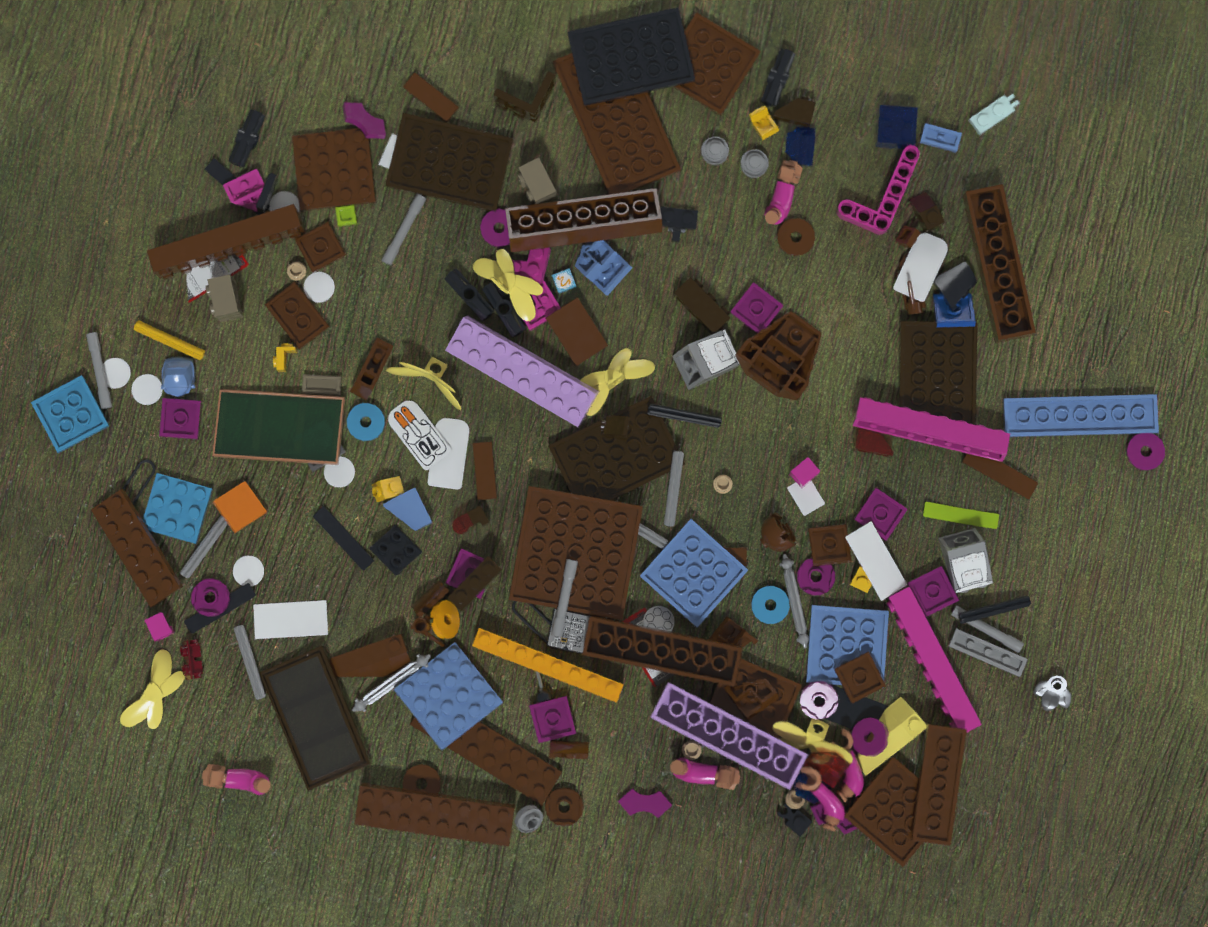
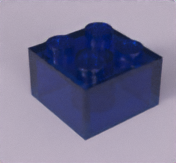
[875,105,918,149]

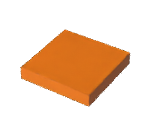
[213,481,267,534]

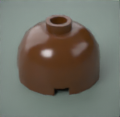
[760,513,796,552]

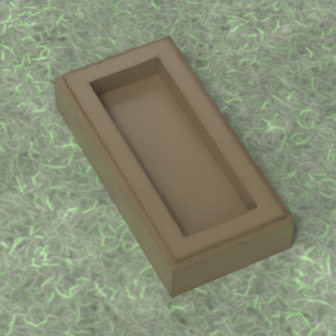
[302,374,342,396]

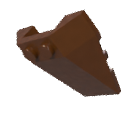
[735,311,822,400]

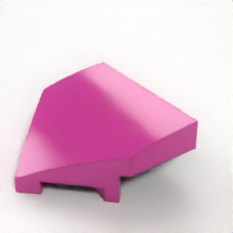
[223,169,265,212]

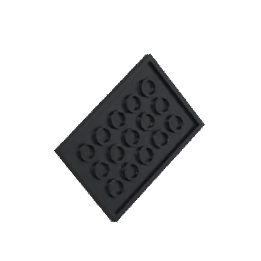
[567,7,695,106]

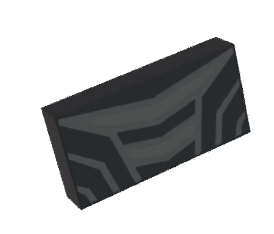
[256,173,278,214]

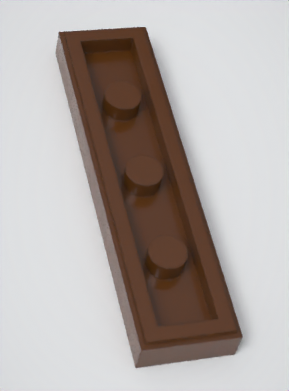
[962,453,1038,500]

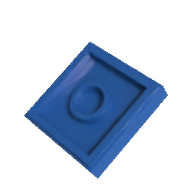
[933,293,976,327]

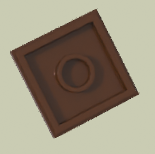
[294,222,346,273]
[808,524,852,567]
[834,651,886,704]

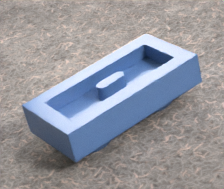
[920,123,962,153]

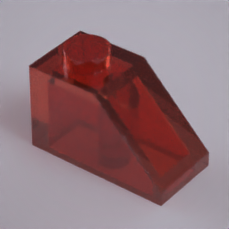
[853,427,894,458]
[802,752,851,789]

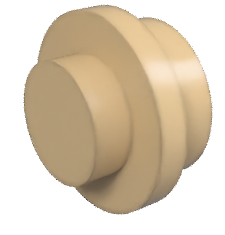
[287,261,306,281]
[713,475,733,494]
[682,740,702,760]
[785,790,805,809]

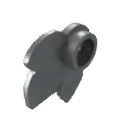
[1033,675,1071,711]

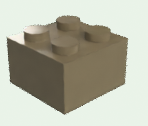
[517,157,557,205]
[205,274,243,322]

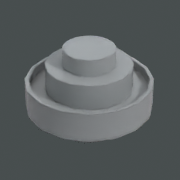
[701,137,729,165]
[740,149,768,178]
[514,805,543,833]

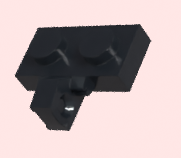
[660,207,698,243]

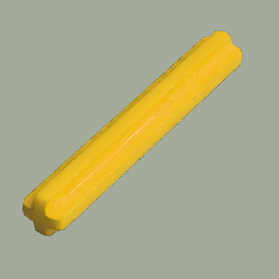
[134,320,205,360]

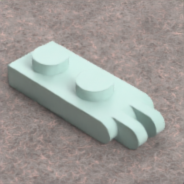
[969,94,1019,135]

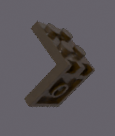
[493,71,556,123]

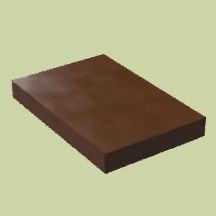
[264,282,330,350]
[545,297,608,366]

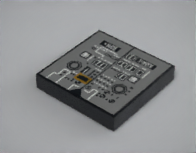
[546,608,590,654]

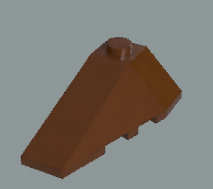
[329,634,412,677]

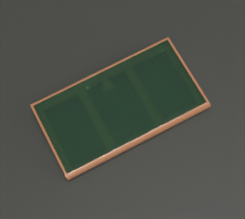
[212,389,345,465]

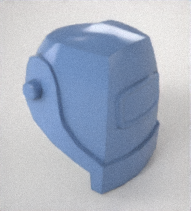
[161,356,195,397]

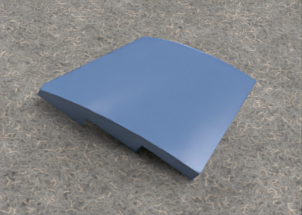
[575,240,633,296]

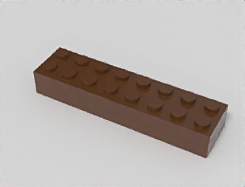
[962,184,1036,343]
[505,188,663,252]
[147,204,305,280]
[582,616,743,686]
[355,783,516,847]

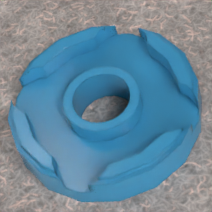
[347,403,385,441]
[751,586,790,624]

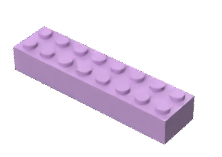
[445,315,599,427]
[650,682,807,789]

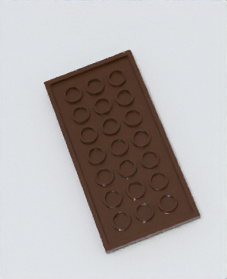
[552,53,681,194]

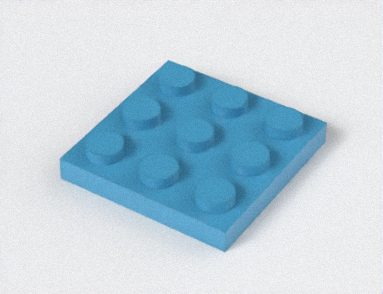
[31,375,109,453]
[143,473,213,544]

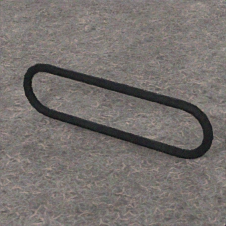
[122,459,156,505]
[512,601,558,650]

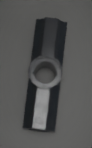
[761,49,796,108]
[228,109,266,168]
[444,268,495,322]
[482,282,526,338]

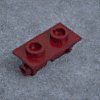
[180,640,203,680]

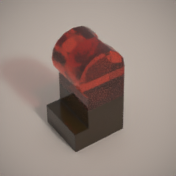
[452,506,490,535]

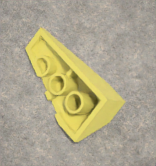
[856,697,927,775]

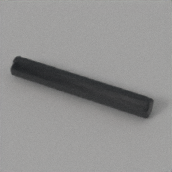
[647,404,722,428]
[958,595,1031,624]

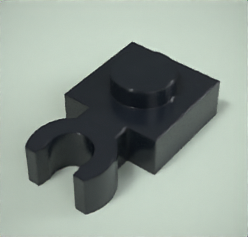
[777,803,812,837]

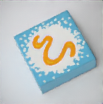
[552,268,576,293]

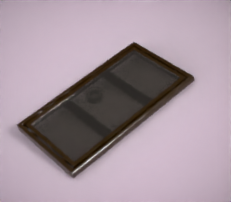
[259,646,372,791]

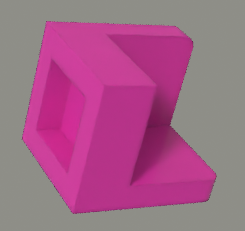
[789,457,820,489]
[144,612,175,642]

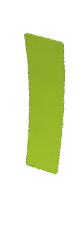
[923,502,999,529]

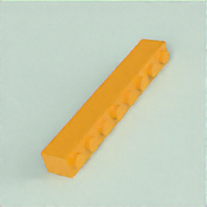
[472,628,624,703]

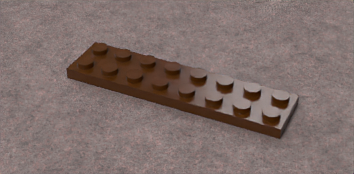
[410,717,562,805]

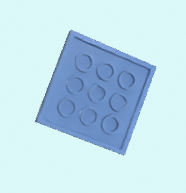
[640,519,748,627]
[806,605,889,685]
[394,642,503,751]

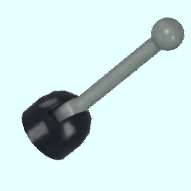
[536,671,553,703]

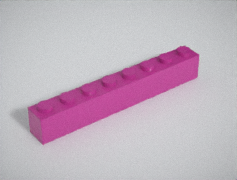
[853,398,1010,462]
[886,587,982,733]

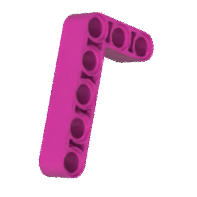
[836,145,920,235]

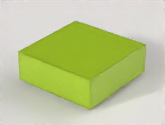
[335,205,357,227]

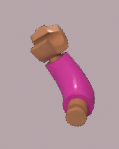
[765,160,803,225]
[830,729,864,802]
[670,758,740,790]
[202,764,270,795]
[795,766,845,832]

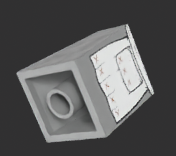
[672,330,740,390]
[938,528,993,593]

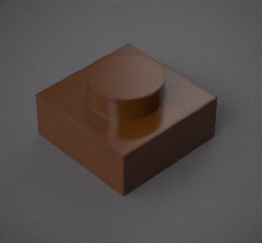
[895,225,921,248]

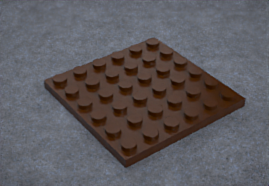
[509,486,643,620]

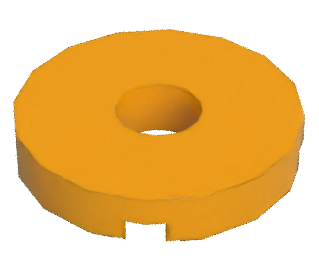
[431,600,460,639]

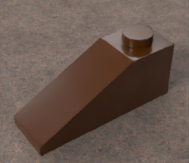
[350,338,394,400]

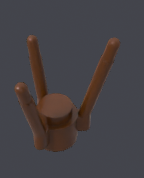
[895,272,926,314]
[410,615,446,648]

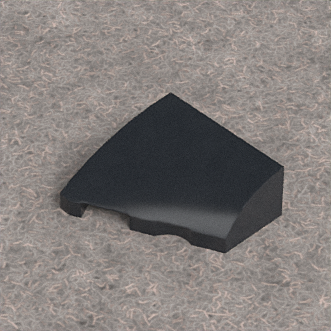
[933,261,977,311]

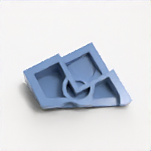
[383,488,433,531]

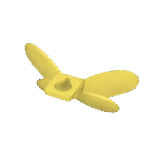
[473,249,543,321]
[580,348,655,416]
[386,357,461,410]
[120,649,185,729]
[773,719,853,771]

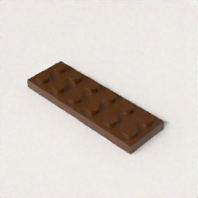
[91,489,183,608]
[911,724,967,846]

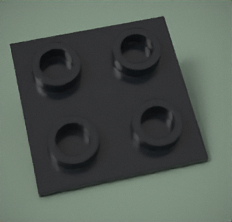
[369,525,422,576]

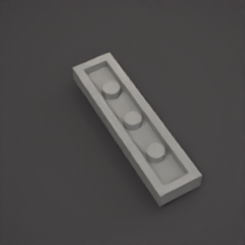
[948,628,1028,677]

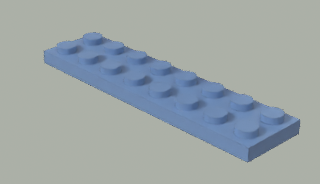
[1003,394,1159,437]

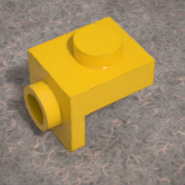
[749,105,779,140]
[273,344,297,372]
[372,476,404,502]
[850,564,872,593]

